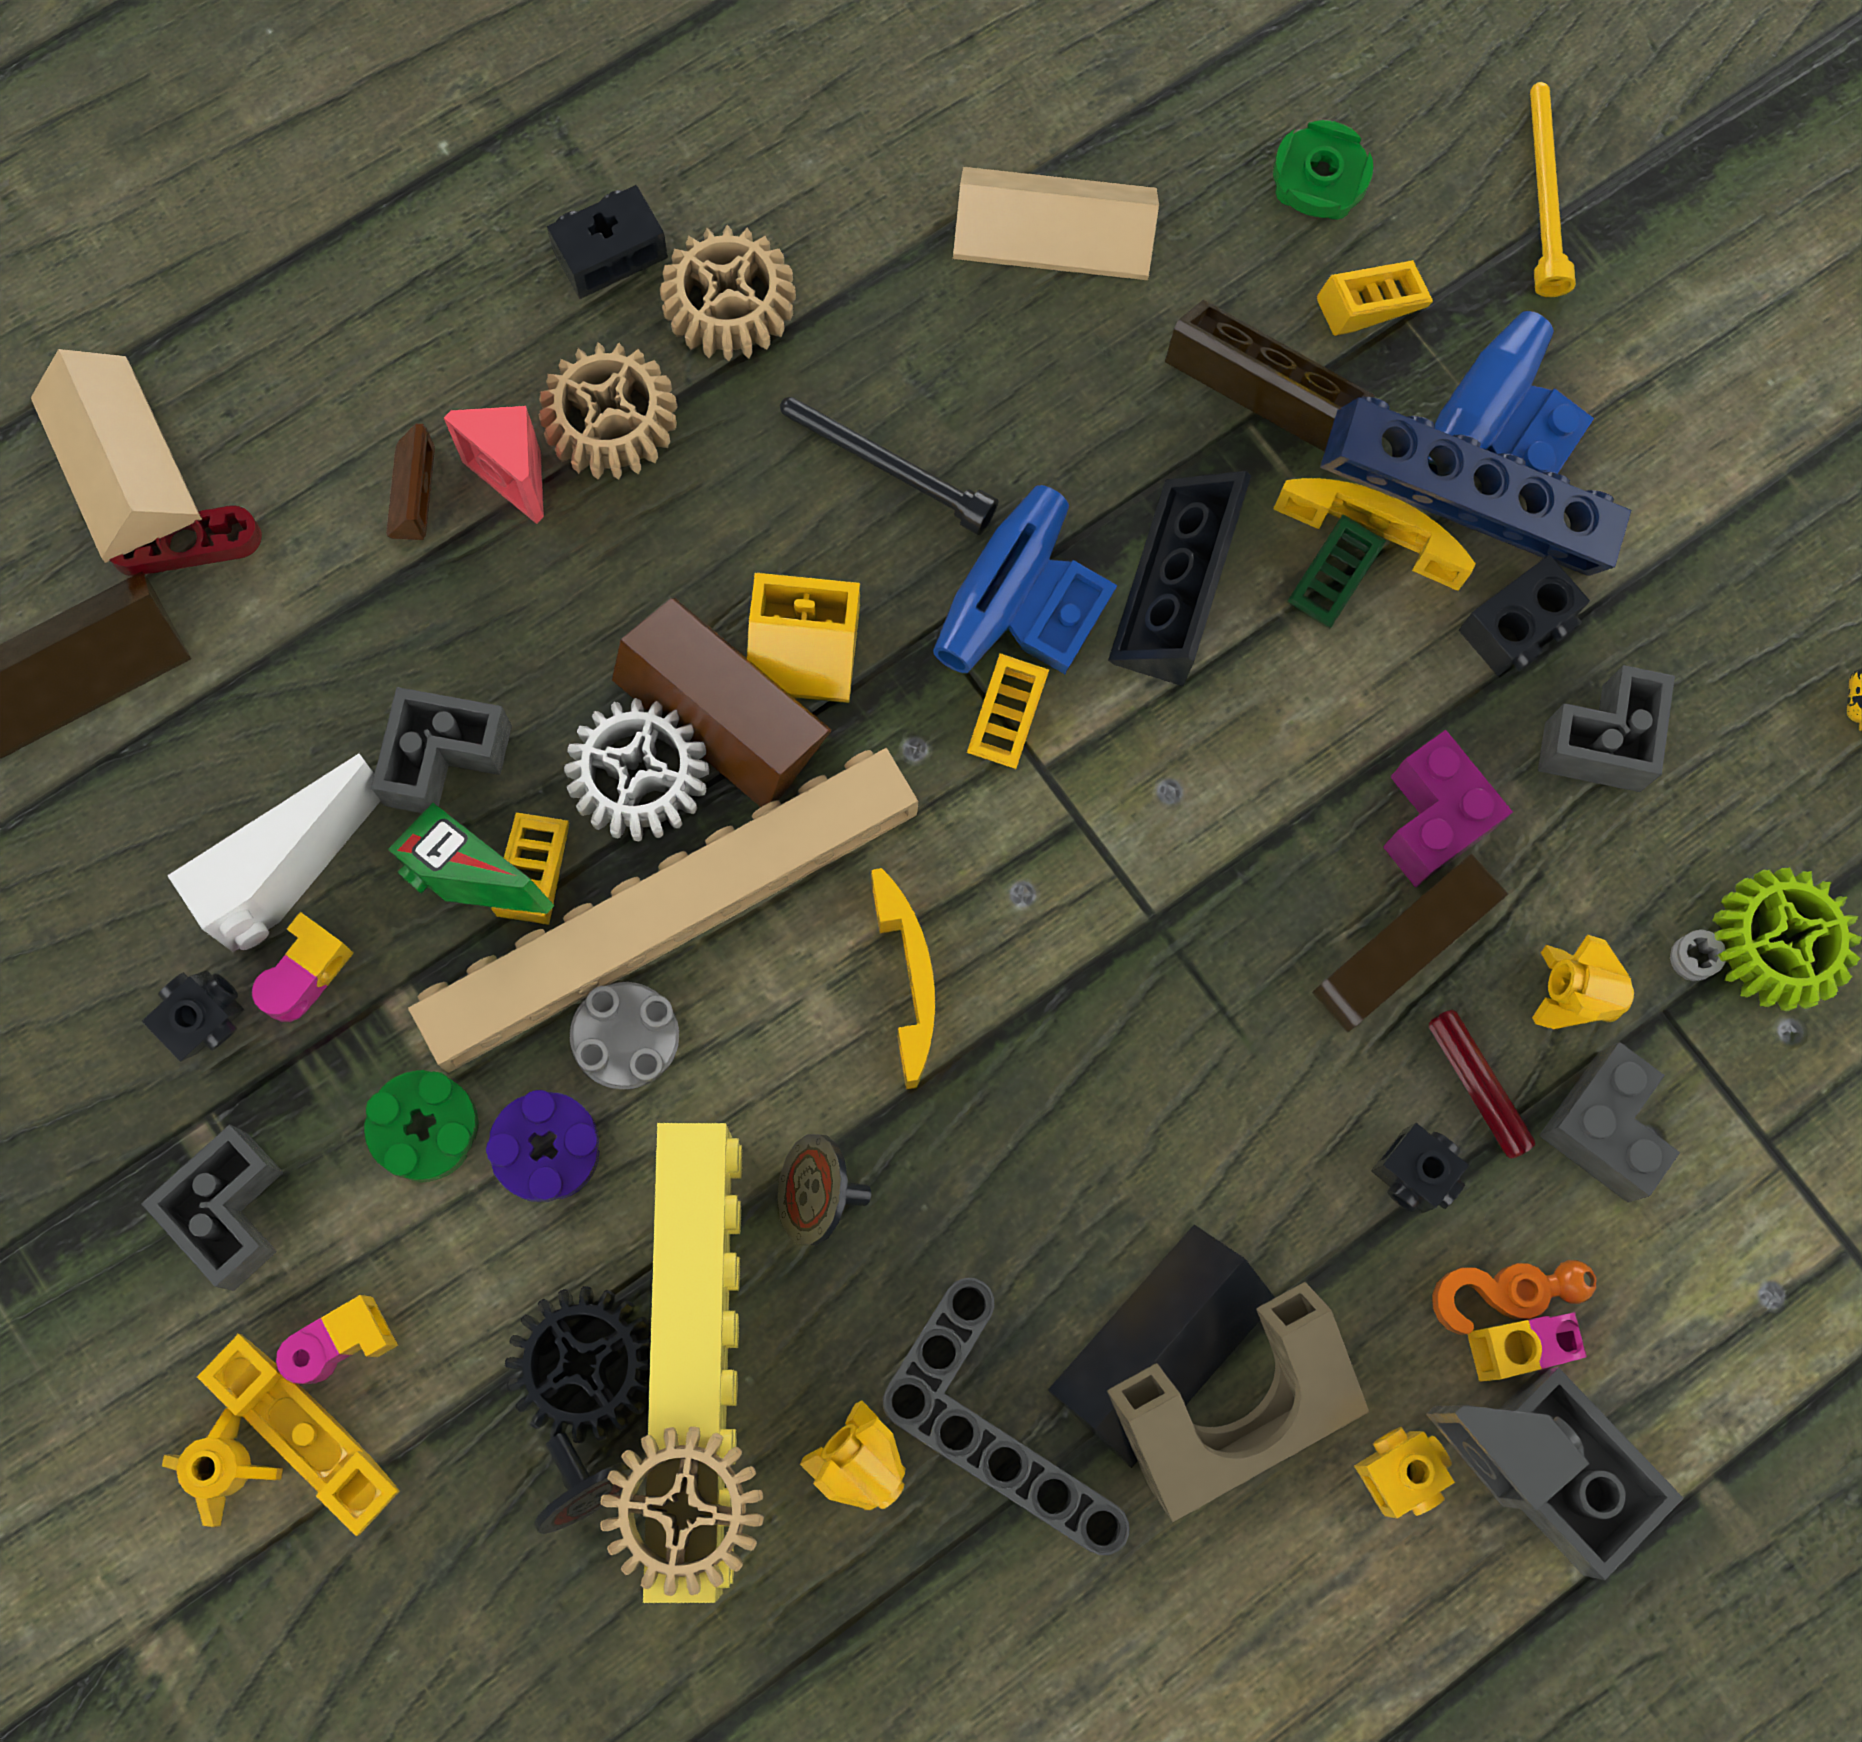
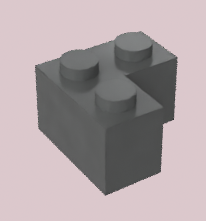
[1538,665,1675,792]
[371,687,512,813]
[1539,1042,1680,1203]
[141,1125,284,1291]

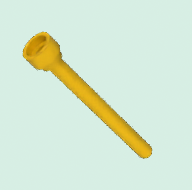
[1530,82,1576,297]

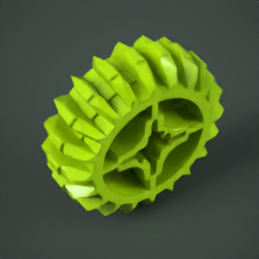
[1712,867,1862,1011]

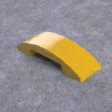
[1273,478,1476,591]
[871,868,935,1089]
[197,1334,400,1536]

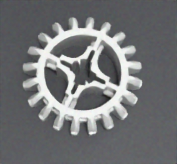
[564,698,709,842]

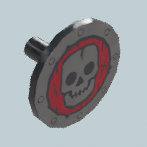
[777,1134,871,1246]
[534,1432,633,1534]

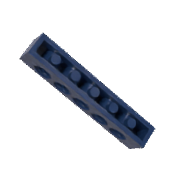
[1320,397,1632,576]

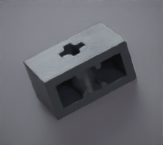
[547,185,668,299]

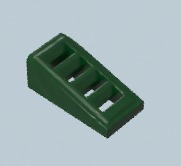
[1287,514,1386,629]

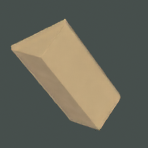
[953,167,1159,280]
[31,349,202,563]

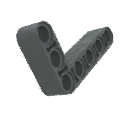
[883,1278,1129,1555]

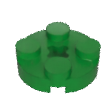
[1273,120,1374,220]
[364,1070,479,1182]

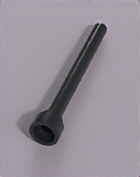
[780,397,999,535]

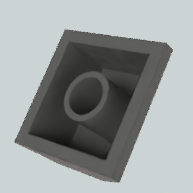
[1426,1405,1590,1511]

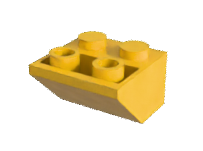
[747,573,860,703]

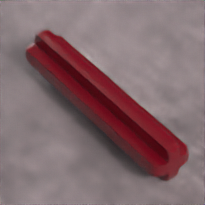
[1429,1009,1535,1159]

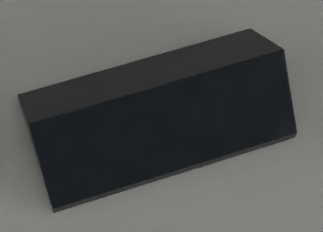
[1108,471,1251,687]
[1048,1225,1275,1468]

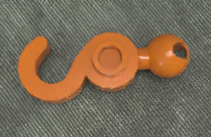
[1432,1260,1596,1335]

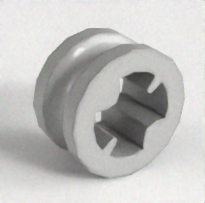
[1670,930,1726,981]

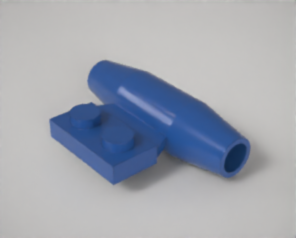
[1428,311,1594,475]
[933,485,1117,675]

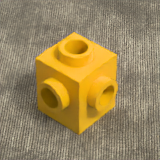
[1354,1427,1455,1518]

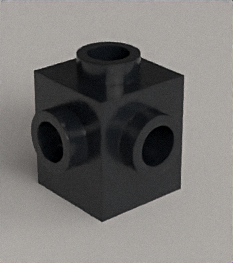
[142,970,245,1062]
[1371,1123,1469,1213]

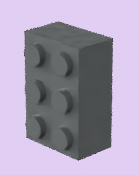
[1500,1367,1683,1580]

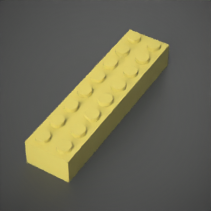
[643,1123,742,1603]

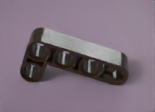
[1312,853,1509,1032]

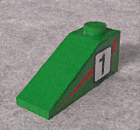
[388,803,555,914]

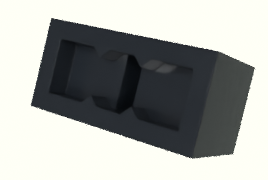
[1459,554,1590,676]

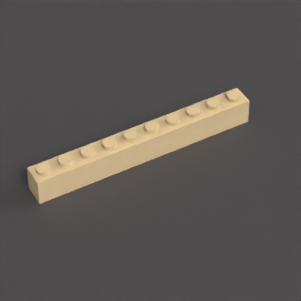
[408,748,918,1073]

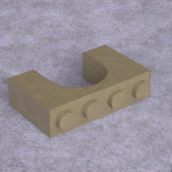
[1107,1282,1369,1522]

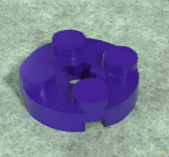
[486,1090,600,1202]

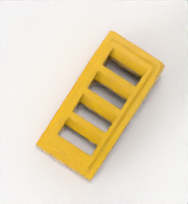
[1317,260,1433,336]
[967,654,1049,769]
[491,812,570,925]

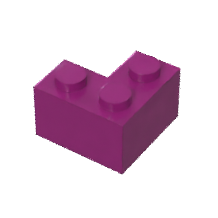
[1383,730,1513,888]

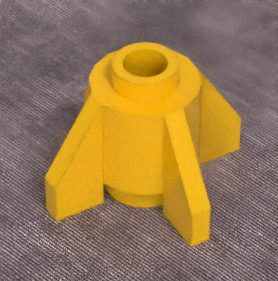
[1532,934,1634,1029]
[800,1400,906,1510]
[162,1408,283,1527]

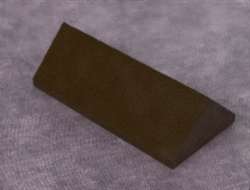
[1165,300,1375,452]
[0,571,191,759]

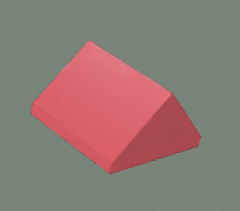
[444,406,544,524]

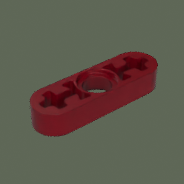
[109,506,262,576]

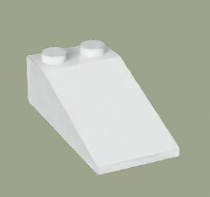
[167,754,380,952]

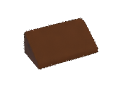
[386,424,435,540]

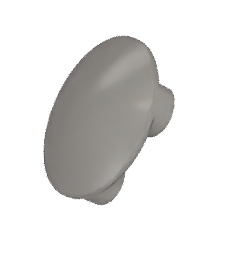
[570,982,679,1089]

